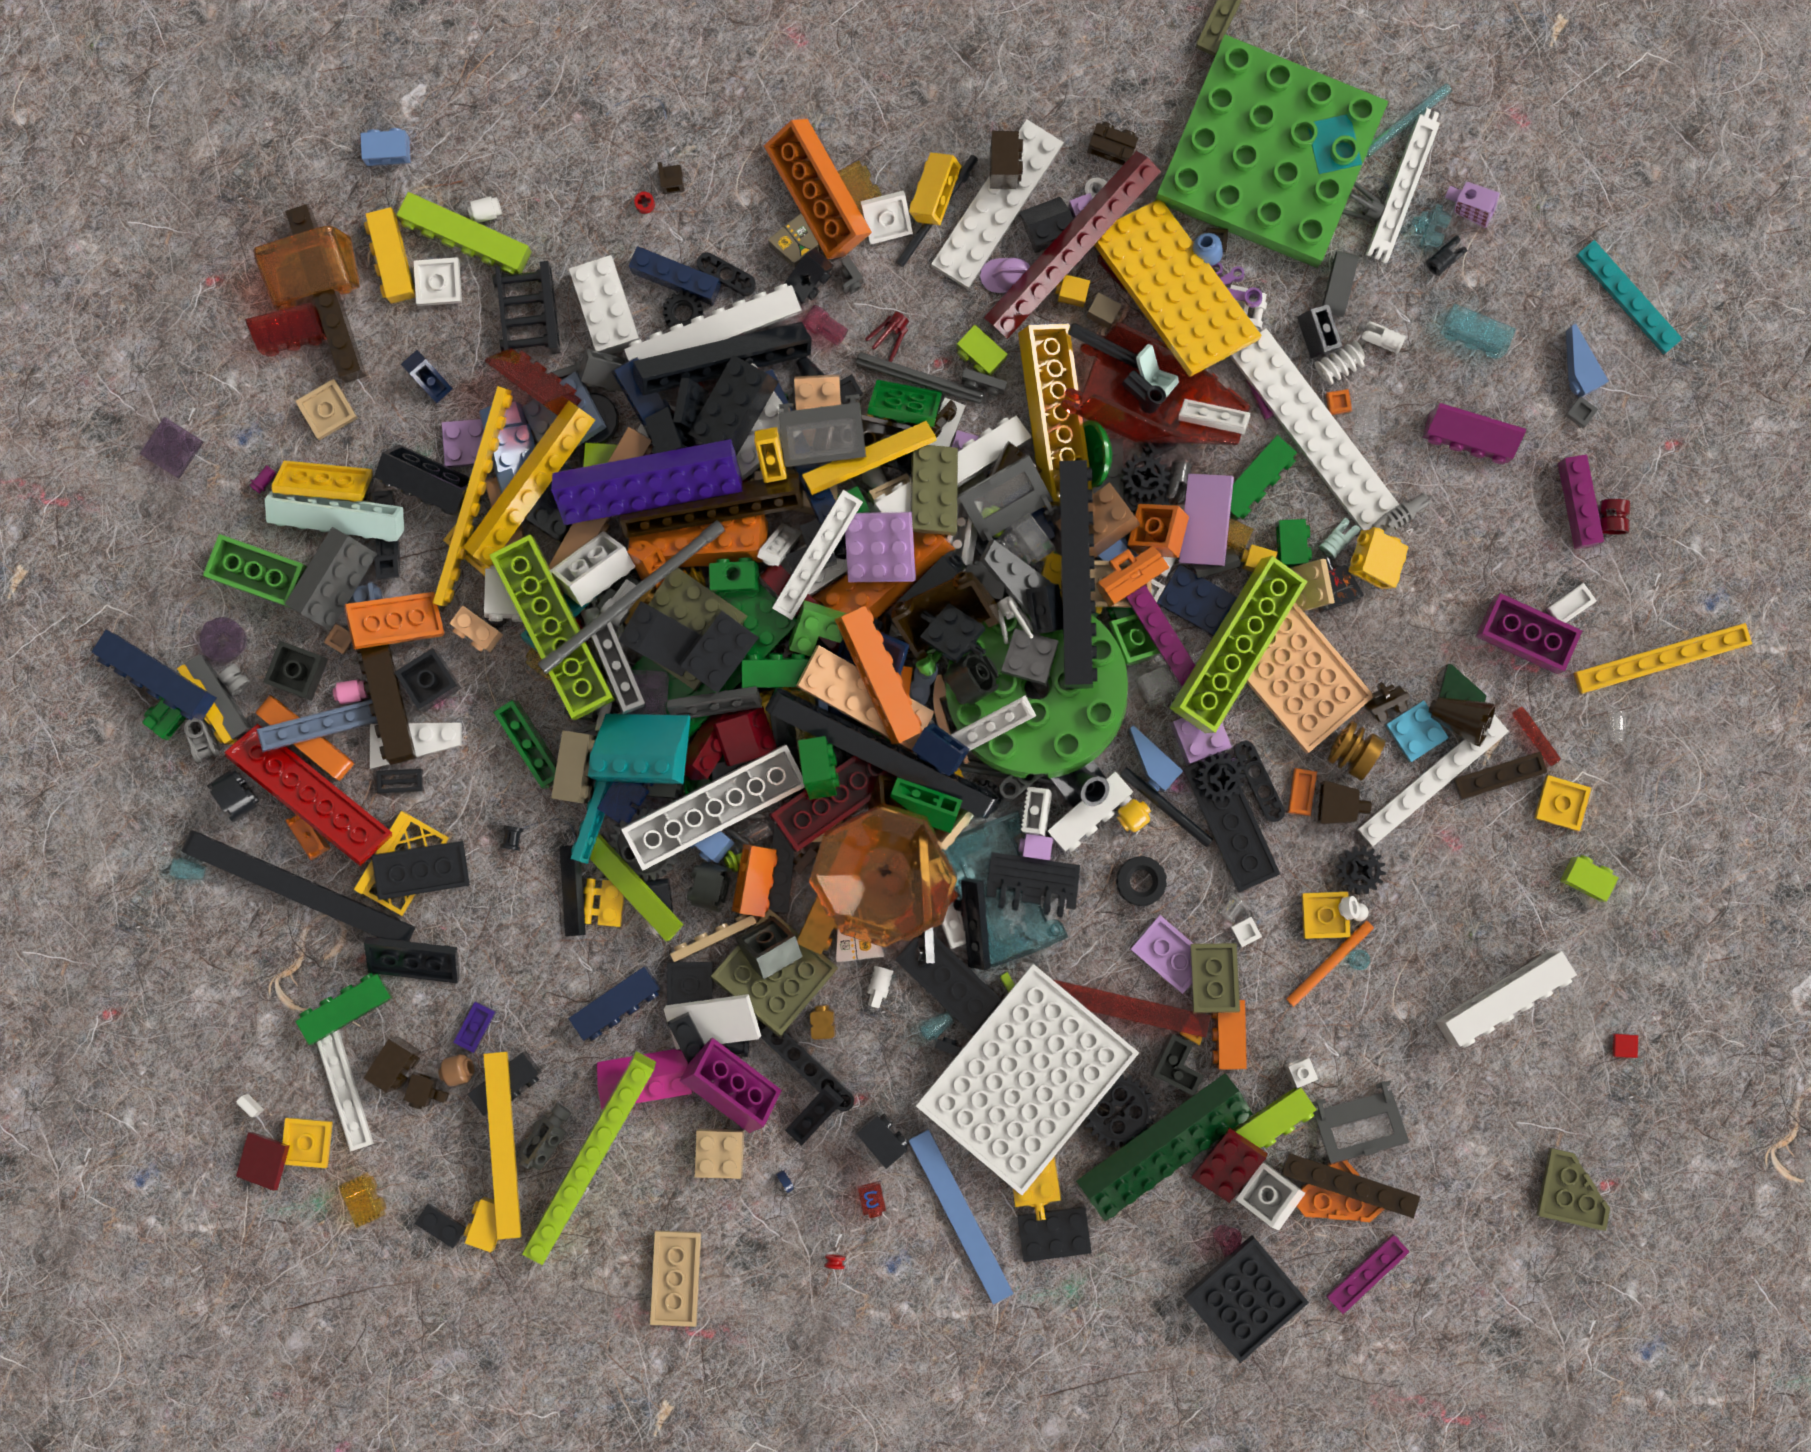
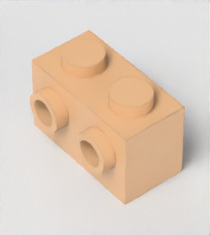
[449,605,503,652]

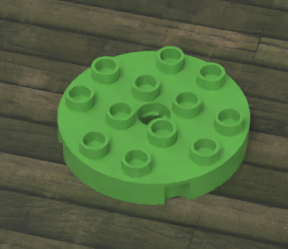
[946,600,1128,779]

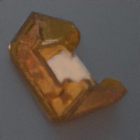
[253,226,360,312]

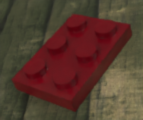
[1191,1128,1268,1203]

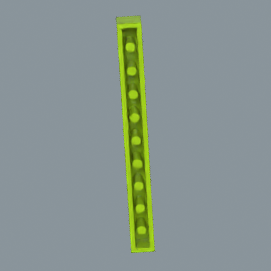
[522,1051,656,1265]

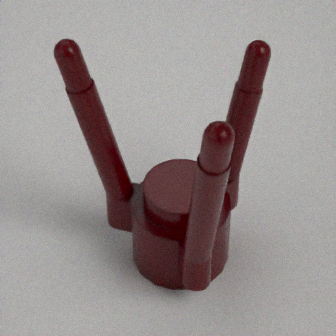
[865,311,909,362]

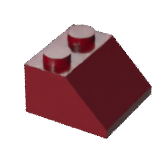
[713,706,777,766]

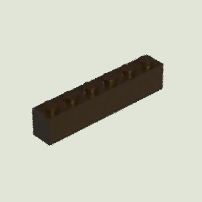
[356,644,417,765]

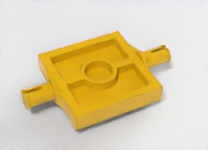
[1013,1156,1062,1221]

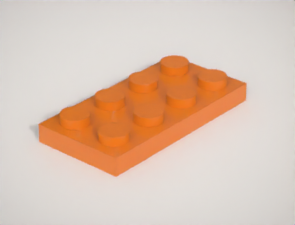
[344,592,444,649]

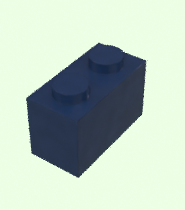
[912,723,970,776]

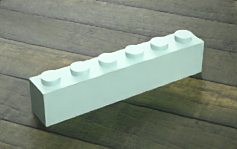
[265,490,404,542]

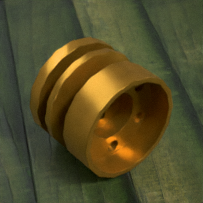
[1327,721,1386,781]

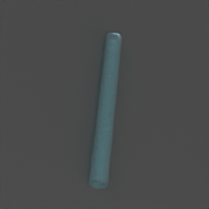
[1366,83,1452,157]

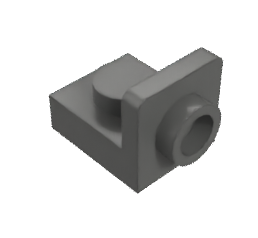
[840,255,864,294]

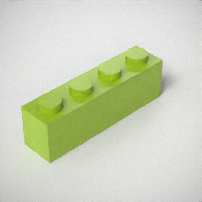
[1232,1087,1316,1148]

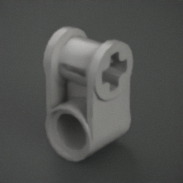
[184,718,220,763]

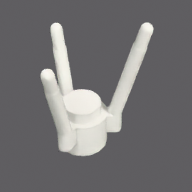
[997,596,1040,644]

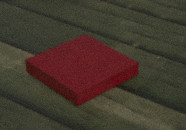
[236,1132,290,1191]

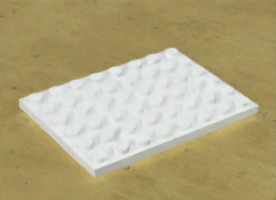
[916,964,1139,1195]

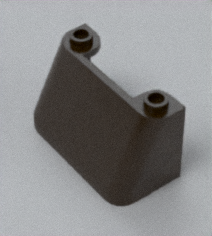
[891,571,999,661]

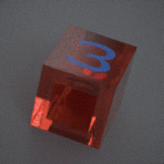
[858,1181,886,1218]

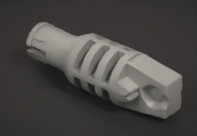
[1372,493,1431,535]

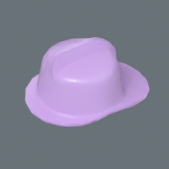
[980,258,1030,293]

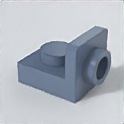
[350,582,382,603]

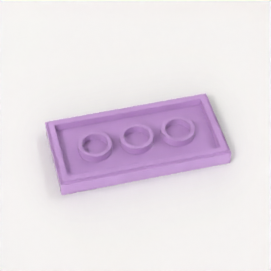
[1179,474,1234,566]

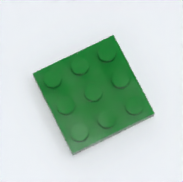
[867,380,942,427]

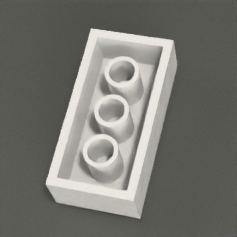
[569,255,640,355]

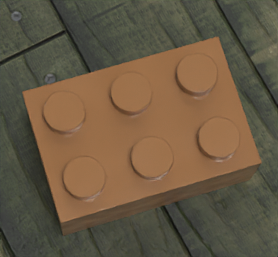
[1055,482,1140,558]

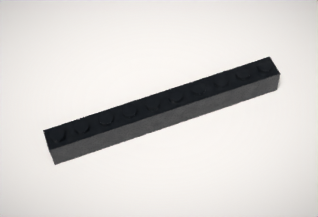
[1059,460,1098,689]

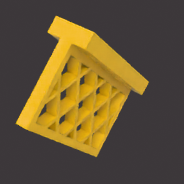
[354,810,449,916]

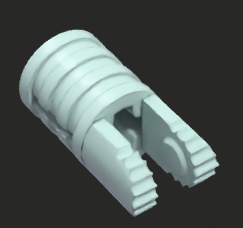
[1319,518,1360,559]

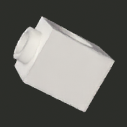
[1284,1057,1318,1088]

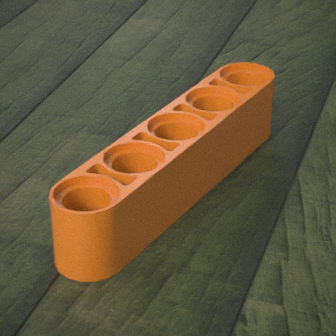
[255,695,355,781]

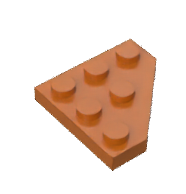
[1296,1160,1385,1222]

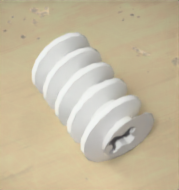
[1315,340,1365,385]

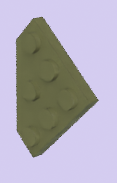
[1536,1147,1610,1231]

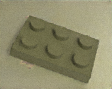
[1190,943,1240,1013]

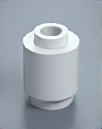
[467,196,502,223]

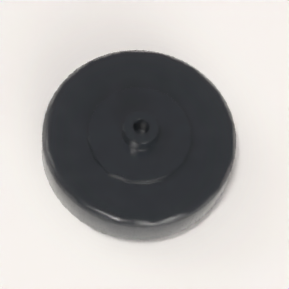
[581,393,619,446]

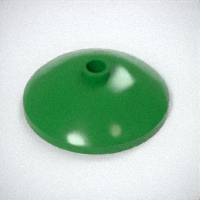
[1083,420,1113,488]

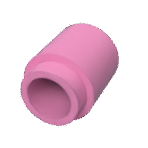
[333,679,368,705]

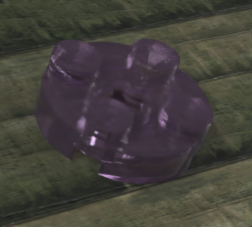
[200,617,247,663]

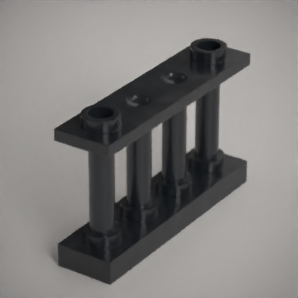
[492,261,561,359]

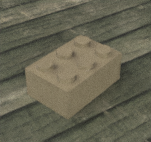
[551,730,597,804]

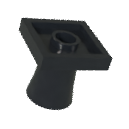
[1050,760,1110,808]

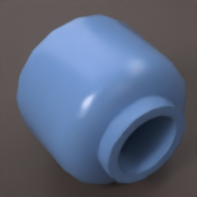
[1193,233,1223,266]

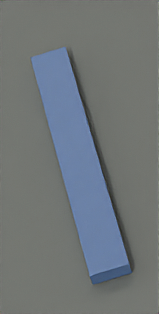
[908,1129,1014,1305]

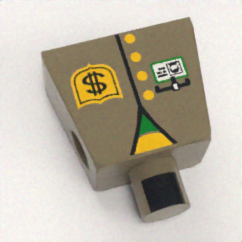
[768,214,819,268]

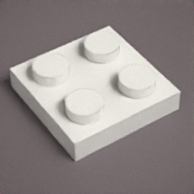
[860,191,913,245]
[414,257,462,306]

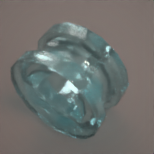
[1348,950,1370,970]

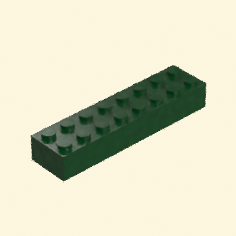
[1076,1073,1253,1221]

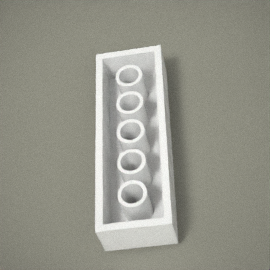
[1435,950,1577,1048]

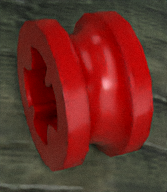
[634,191,655,214]
[824,1254,845,1269]

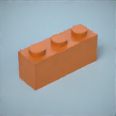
[731,844,778,917]
[1211,999,1247,1069]

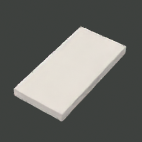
[663,994,761,1050]

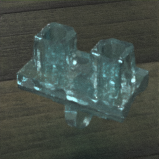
[1412,204,1452,249]

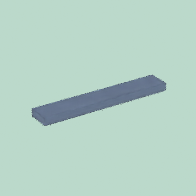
[257,700,377,752]

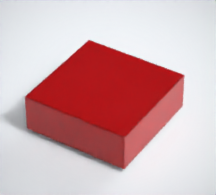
[1612,1033,1638,1058]

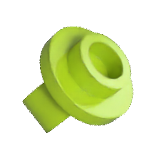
[724,850,742,872]

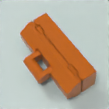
[1096,546,1170,607]

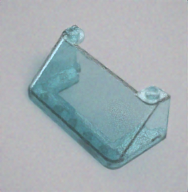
[941,811,1068,967]

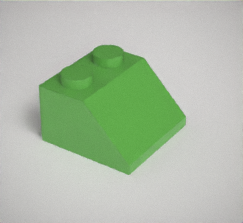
[1109,614,1160,666]

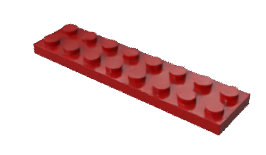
[224,724,392,866]

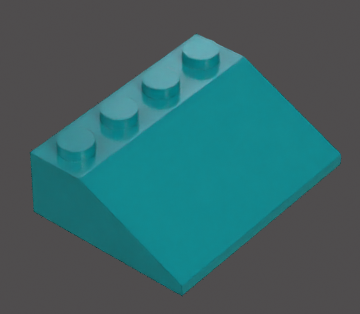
[588,714,691,784]

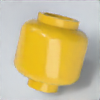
[1116,799,1151,832]

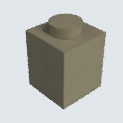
[1086,292,1123,330]

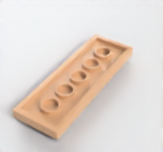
[796,645,934,752]

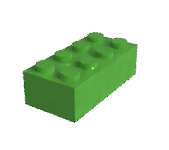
[203,534,308,609]

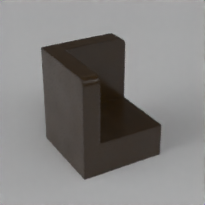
[657,162,685,194]

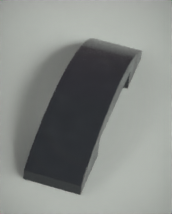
[370,490,400,580]

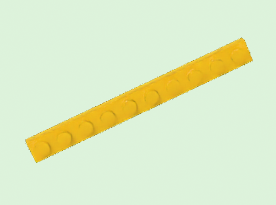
[433,386,513,606]

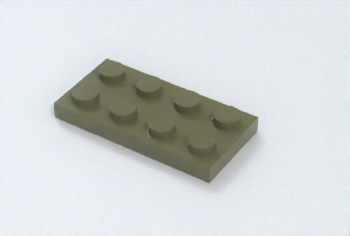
[911,445,958,536]

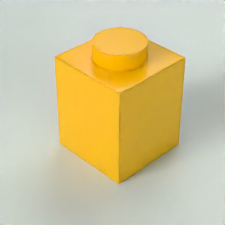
[1055,275,1090,308]
[1240,544,1277,572]

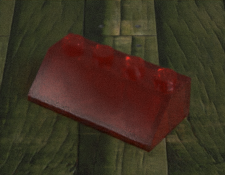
[485,348,581,416]

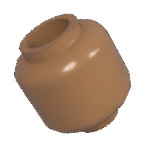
[438,1054,475,1087]

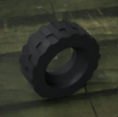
[1116,856,1167,906]

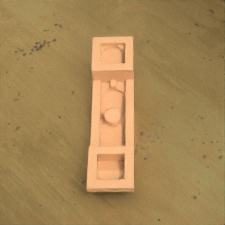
[933,674,970,764]

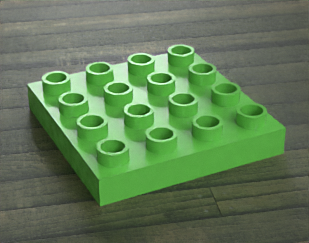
[1155,34,1388,268]

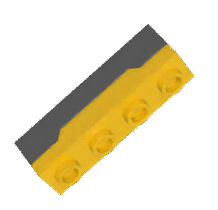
[177,654,252,745]

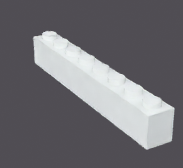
[624,283,803,360]
[870,415,1032,512]

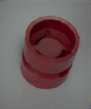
[1600,499,1630,535]

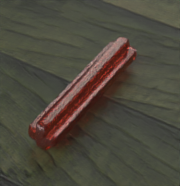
[1512,707,1561,766]

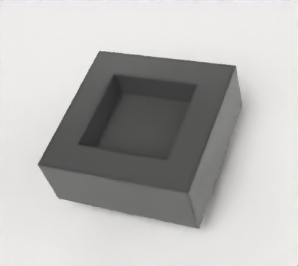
[1565,396,1598,428]

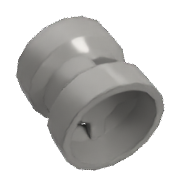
[218,664,250,696]

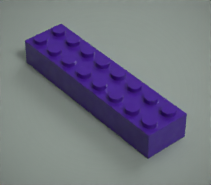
[551,439,742,525]

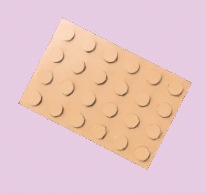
[1246,602,1373,754]

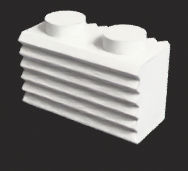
[1021,787,1052,837]

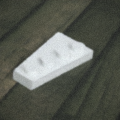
[370,723,462,769]

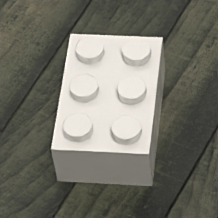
[551,531,636,607]

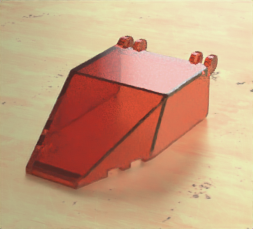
[1061,322,1250,445]

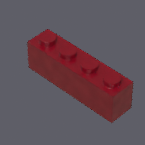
[684,711,736,780]

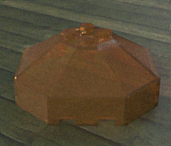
[809,803,957,948]

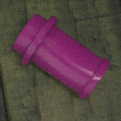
[249,465,277,494]

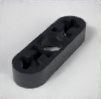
[697,252,756,296]

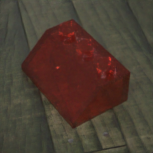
[245,302,327,357]

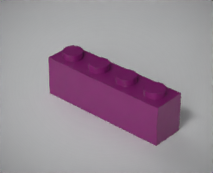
[1558,454,1604,550]

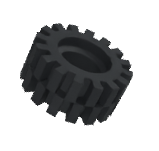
[662,291,704,329]

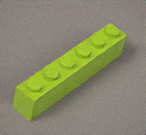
[397,192,532,275]

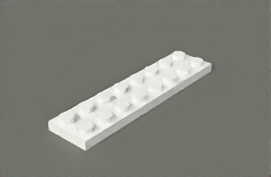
[931,119,1064,290]

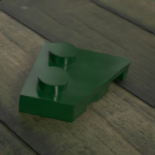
[1438,664,1487,702]

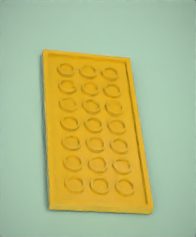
[1094,200,1262,377]

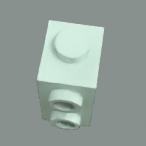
[1136,344,1179,397]

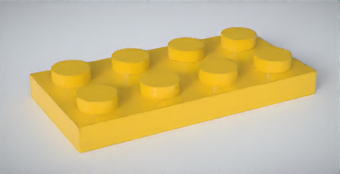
[271,460,373,502]

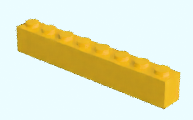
[464,401,595,567]

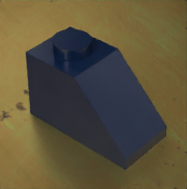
[401,350,453,404]

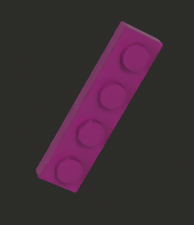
[1326,1234,1410,1314]

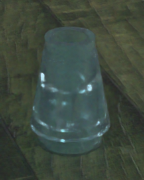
[170,857,206,880]
[919,1011,954,1042]

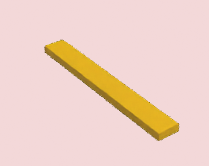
[1573,623,1752,694]
[483,1051,522,1240]

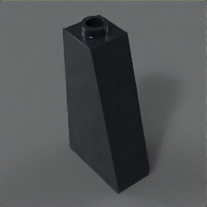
[885,550,967,628]

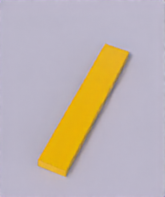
[802,421,936,495]

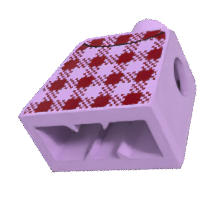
[1445,182,1500,228]

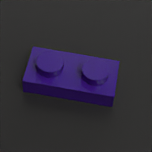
[453,1001,496,1053]

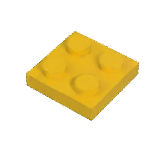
[1534,775,1591,831]
[1301,892,1350,939]
[282,1117,333,1168]

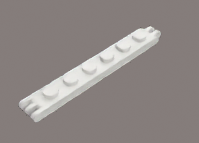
[1366,108,1440,263]

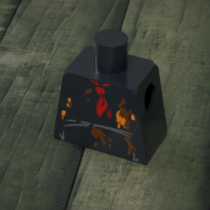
[1318,556,1364,613]

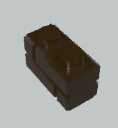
[1087,122,1139,165]

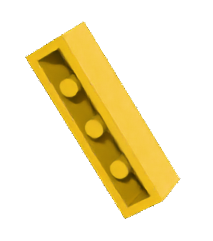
[364,207,416,304]

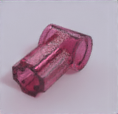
[802,305,848,346]
[1214,1225,1242,1258]

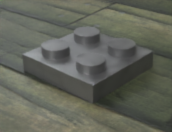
[1001,629,1059,685]

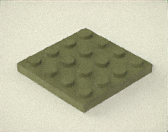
[648,568,748,691]
[710,909,838,1037]

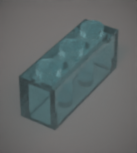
[1440,303,1516,358]

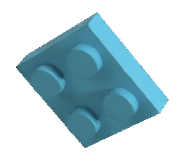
[1385,700,1449,763]

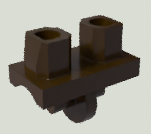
[1364,682,1410,722]

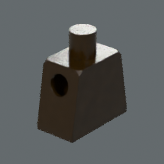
[1317,781,1372,825]

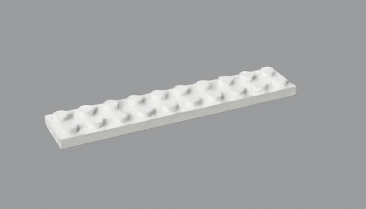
[1230,328,1399,530]

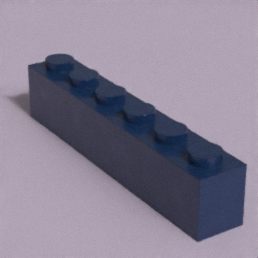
[91,629,217,721]

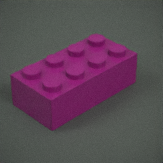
[1475,593,1583,674]

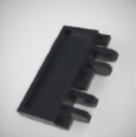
[986,852,1080,918]

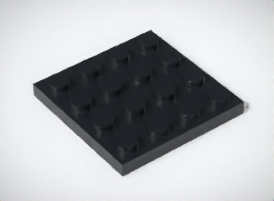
[1183,1235,1309,1363]

